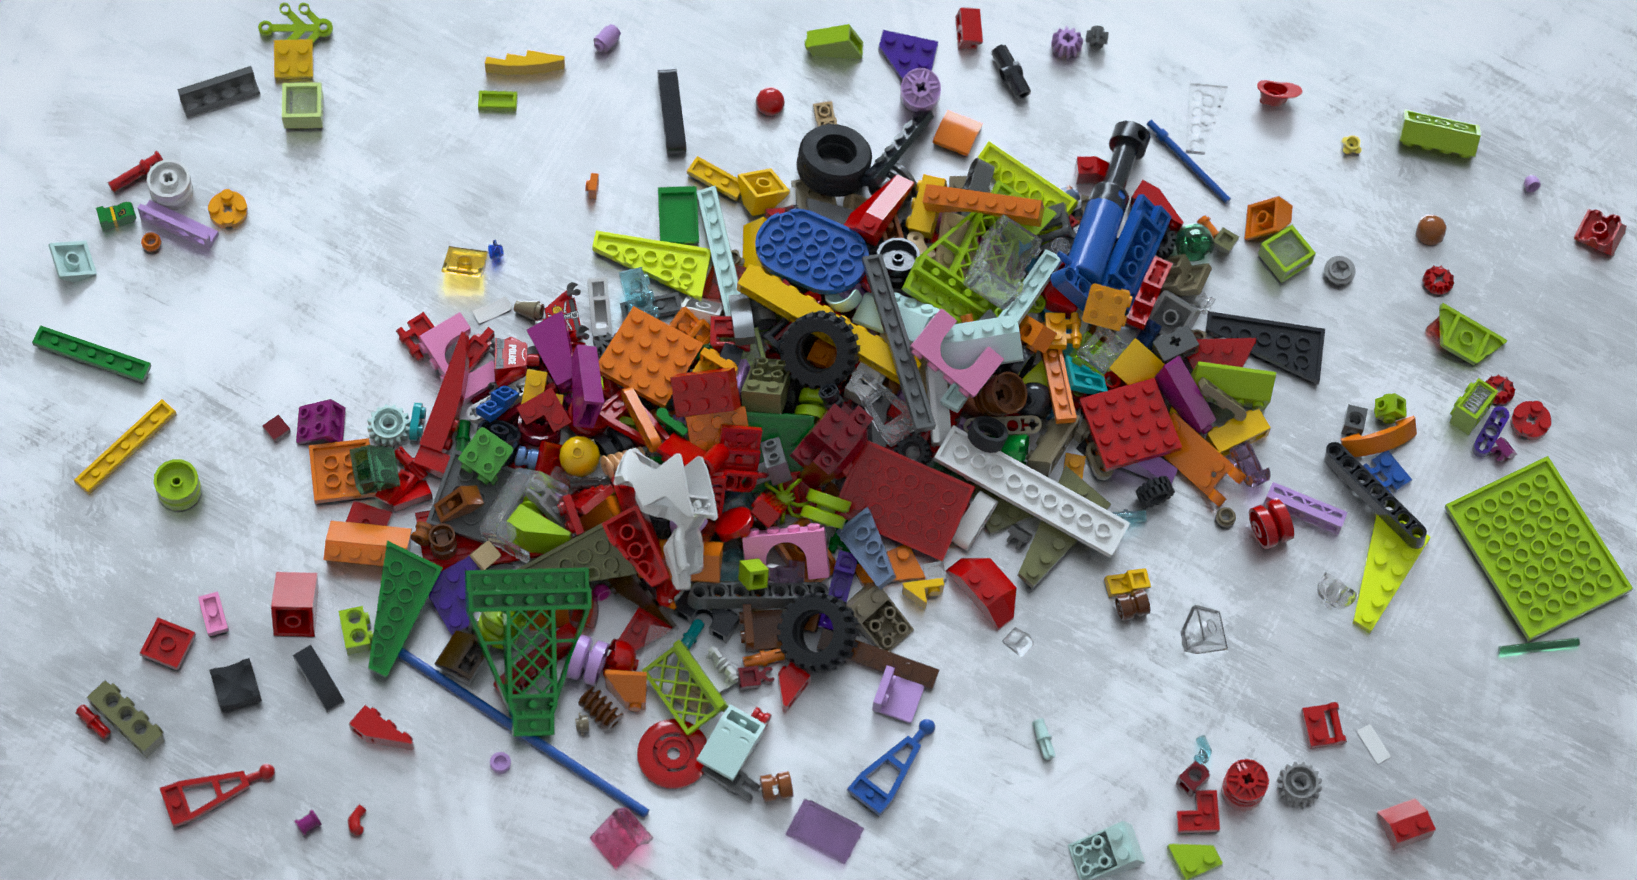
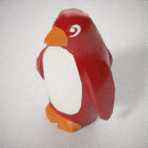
[656,580,685,609]

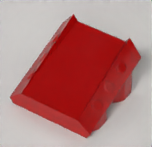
[1574,209,1627,256]

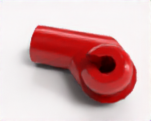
[348,804,367,836]

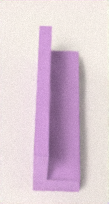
[137,200,219,250]
[1264,482,1348,535]

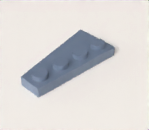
[836,507,897,590]

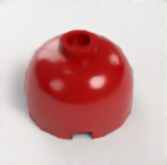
[603,638,639,678]

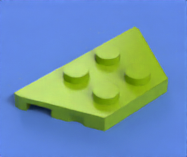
[1439,303,1507,365]

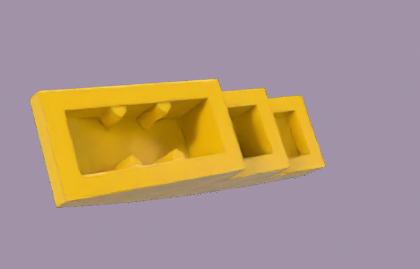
[485,50,565,75]

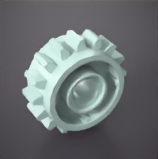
[367,404,411,448]

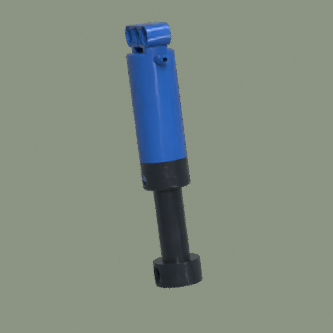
[1051,120,1151,312]

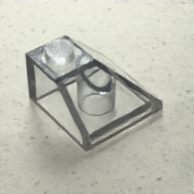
[1180,605,1228,654]

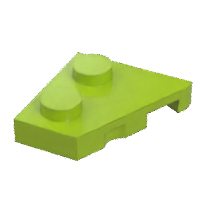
[1167,844,1223,880]

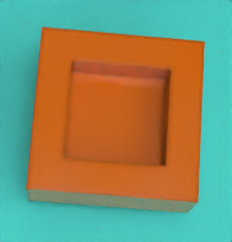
[585,173,599,200]

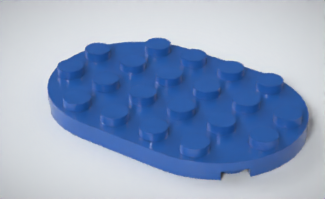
[755,209,869,295]

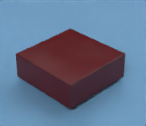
[262,414,291,443]

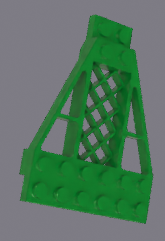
[465,567,592,736]

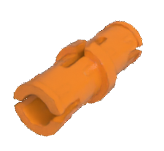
[742,648,785,667]

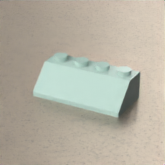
[853,292,939,344]
[940,315,1024,370]

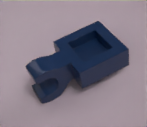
[1136,319,1162,351]

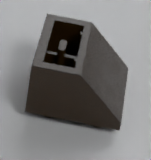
[434,630,492,686]

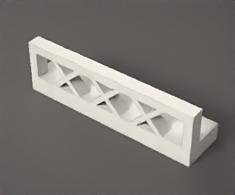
[925,363,951,446]

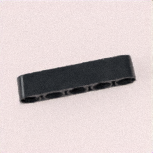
[657,68,686,154]

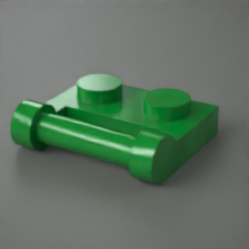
[656,408,688,439]

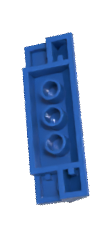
[1100,194,1172,313]

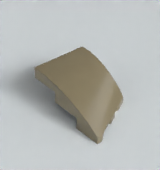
[1160,254,1212,296]

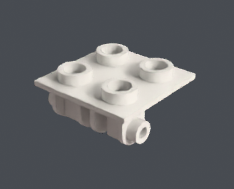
[696,646,739,693]

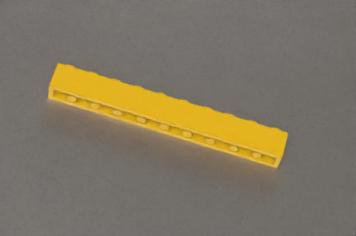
[737,264,922,385]

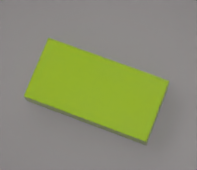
[478,91,518,112]

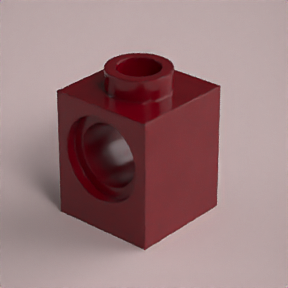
[1176,761,1210,798]

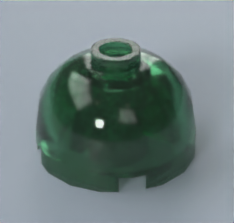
[1175,223,1215,262]

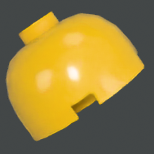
[559,436,600,477]

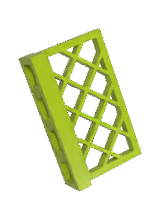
[642,639,729,736]

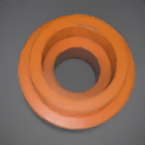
[141,232,161,252]

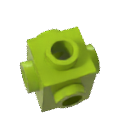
[1374,393,1407,424]

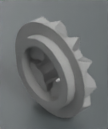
[1324,256,1356,285]

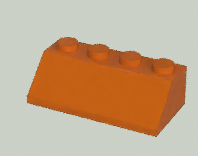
[323,521,412,567]

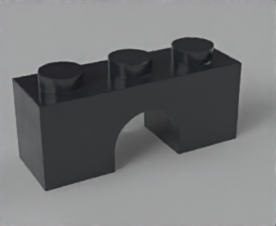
[674,590,739,644]

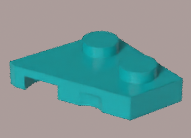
[1064,356,1108,395]

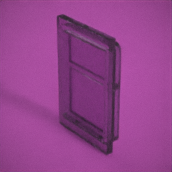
[785,798,864,865]

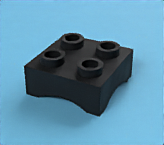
[209,658,262,712]

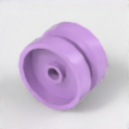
[567,634,609,686]

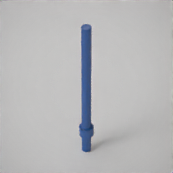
[1146,119,1231,204]

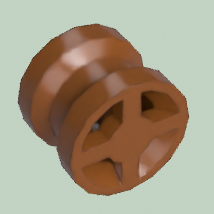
[410,521,433,546]

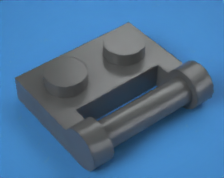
[1032,202,1072,246]

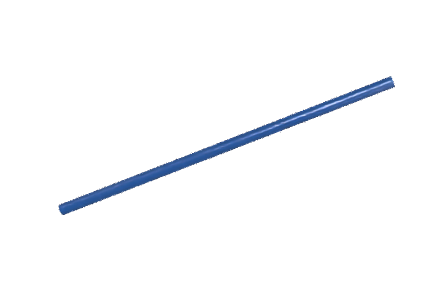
[398,647,650,818]

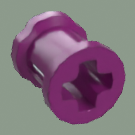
[294,809,322,836]

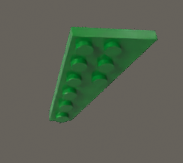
[368,540,443,678]

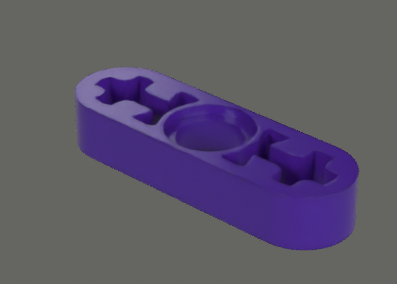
[1472,406,1510,457]

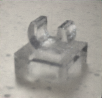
[547,466,573,493]

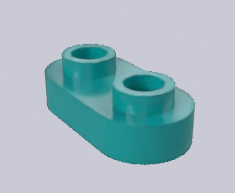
[409,402,426,441]

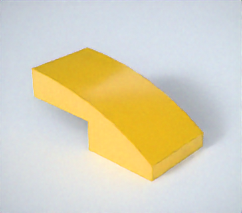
[1104,568,1151,597]

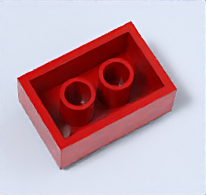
[670,367,741,417]

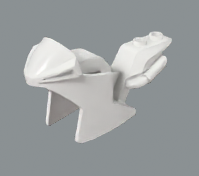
[613,448,718,590]

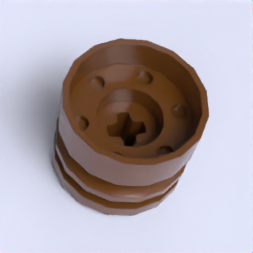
[974,372,1027,417]

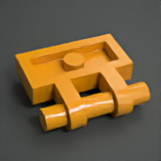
[1045,312,1082,350]

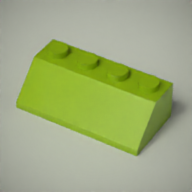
[1399,109,1481,158]
[1191,361,1276,410]

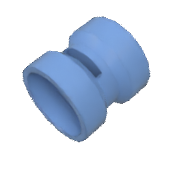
[515,445,539,469]

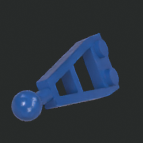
[847,719,935,816]

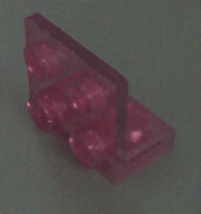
[590,807,653,868]

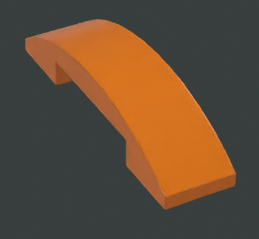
[1340,416,1417,457]

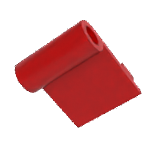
[656,433,730,477]

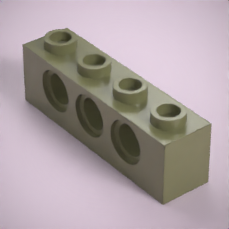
[87,680,165,758]

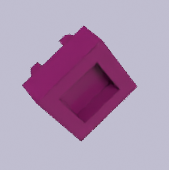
[1491,437,1517,462]

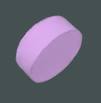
[490,752,511,774]

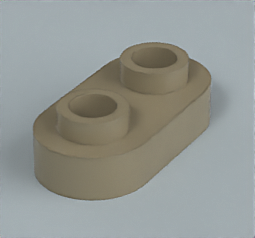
[1085,441,1114,480]

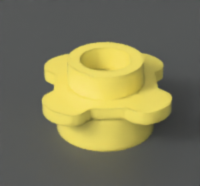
[1341,135,1362,154]

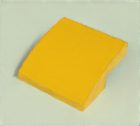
[1109,338,1165,385]

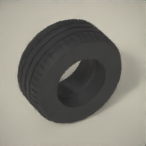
[796,124,873,197]

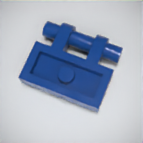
[1363,451,1412,494]

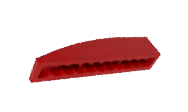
[419,331,469,454]

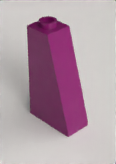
[526,311,573,394]
[572,345,604,428]
[1154,356,1216,435]

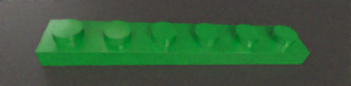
[32,325,152,383]

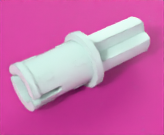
[1032,718,1056,760]

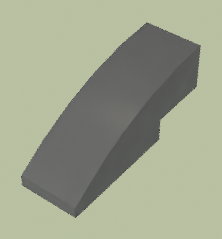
[728,294,755,346]

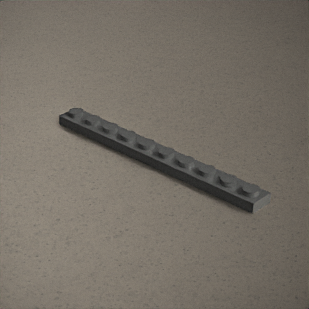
[862,254,936,433]

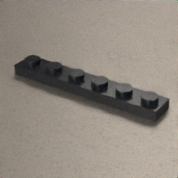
[860,110,934,187]

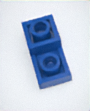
[476,385,519,422]

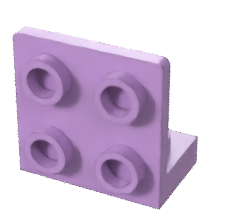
[872,666,924,723]

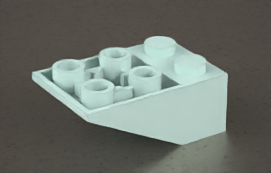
[696,705,766,781]
[1068,821,1145,880]

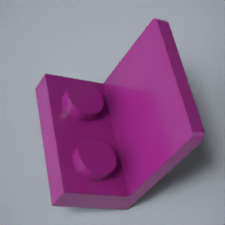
[296,399,346,444]

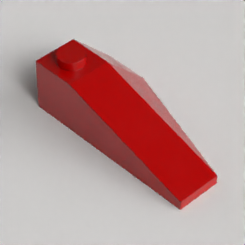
[844,174,914,246]
[601,504,671,587]

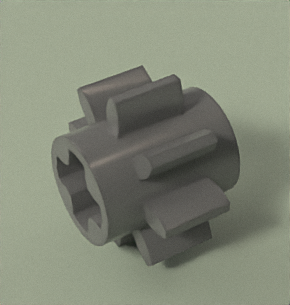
[1085,25,1109,49]

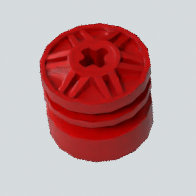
[1221,759,1269,812]

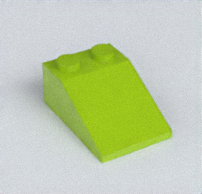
[506,504,572,554]

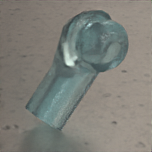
[1194,735,1212,764]

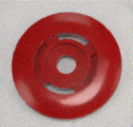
[637,719,707,789]

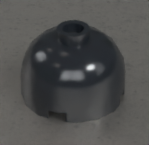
[1017,382,1053,422]

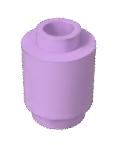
[593,24,621,52]

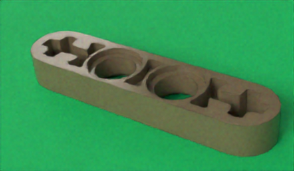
[963,415,1042,436]

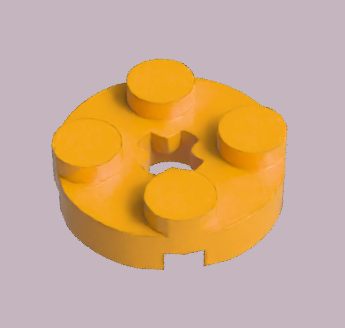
[208,189,248,229]

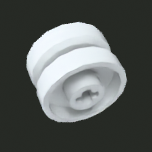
[147,159,193,210]

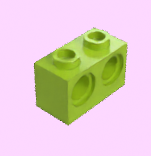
[338,606,373,656]

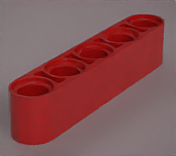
[493,622,576,694]

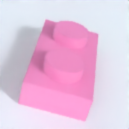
[198,591,229,636]

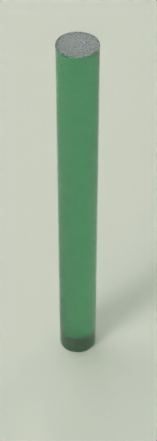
[1498,637,1580,654]

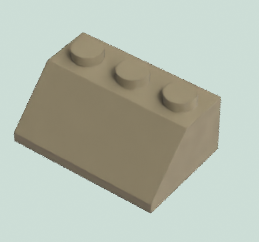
[1026,415,1080,478]

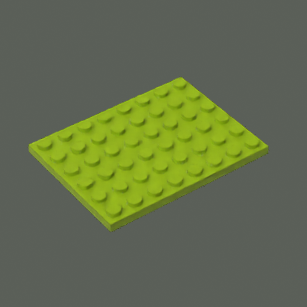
[1444,456,1633,642]

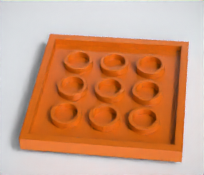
[599,306,703,408]

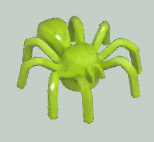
[758,478,811,525]

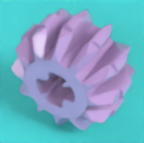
[1051,26,1084,59]

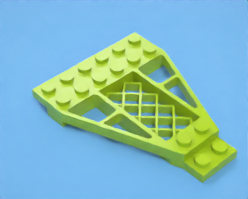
[902,181,1025,324]

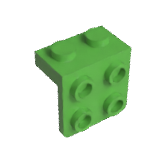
[458,427,513,485]

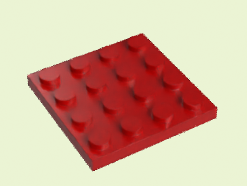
[1079,378,1182,472]

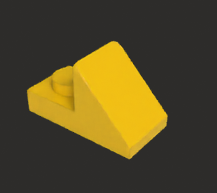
[902,578,944,610]

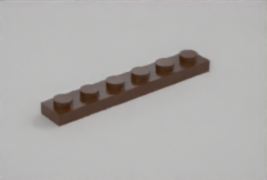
[817,628,940,689]

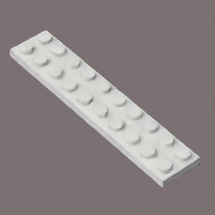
[933,425,1130,558]

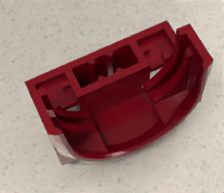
[790,403,874,490]

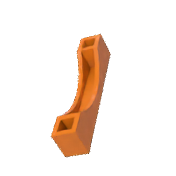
[922,184,1045,227]

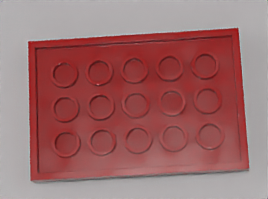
[835,440,975,561]

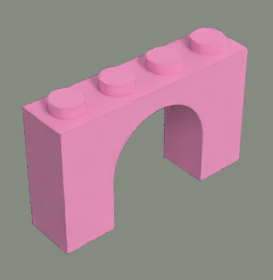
[910,308,1004,398]
[418,312,496,406]
[742,523,830,581]

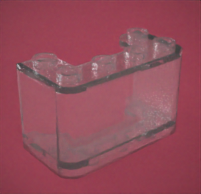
[963,214,1042,310]

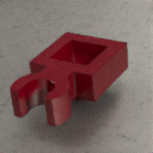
[736,666,775,690]

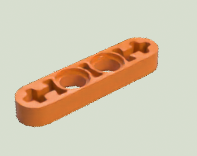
[621,387,662,453]

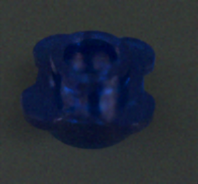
[488,239,504,262]

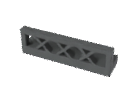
[177,66,260,118]

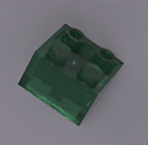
[350,445,400,495]

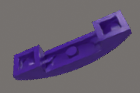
[818,550,858,631]

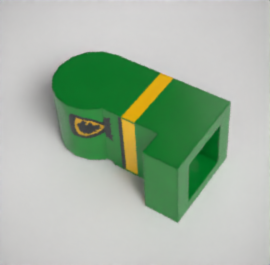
[96,202,136,232]

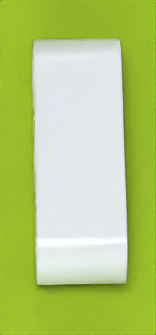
[952,491,998,551]

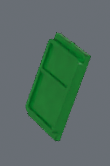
[658,186,699,244]

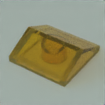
[442,246,488,278]

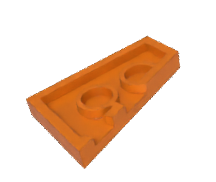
[855,545,926,586]

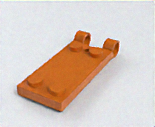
[1163,412,1247,507]

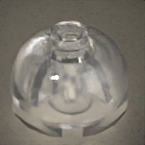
[1317,572,1359,610]

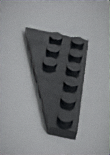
[1205,311,1325,385]

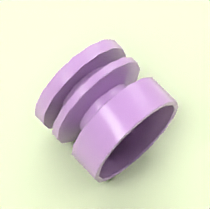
[900,68,941,113]

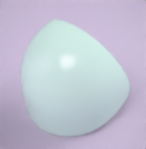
[825,289,862,312]

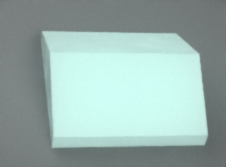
[48,241,97,283]

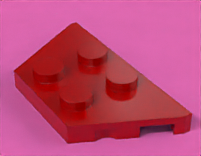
[1187,338,1257,370]

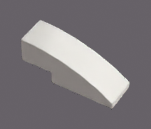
[587,277,612,337]

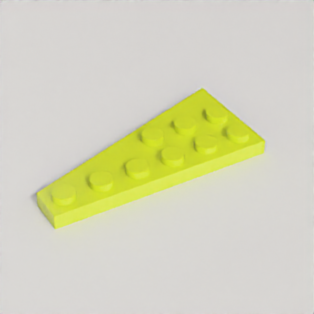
[978,141,1079,246]
[592,230,711,301]
[1352,514,1431,634]

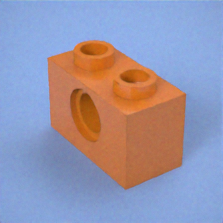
[1019,314,1057,354]

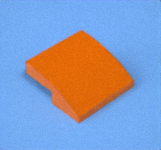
[932,110,983,157]
[669,306,711,360]

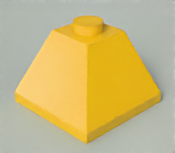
[737,168,790,216]

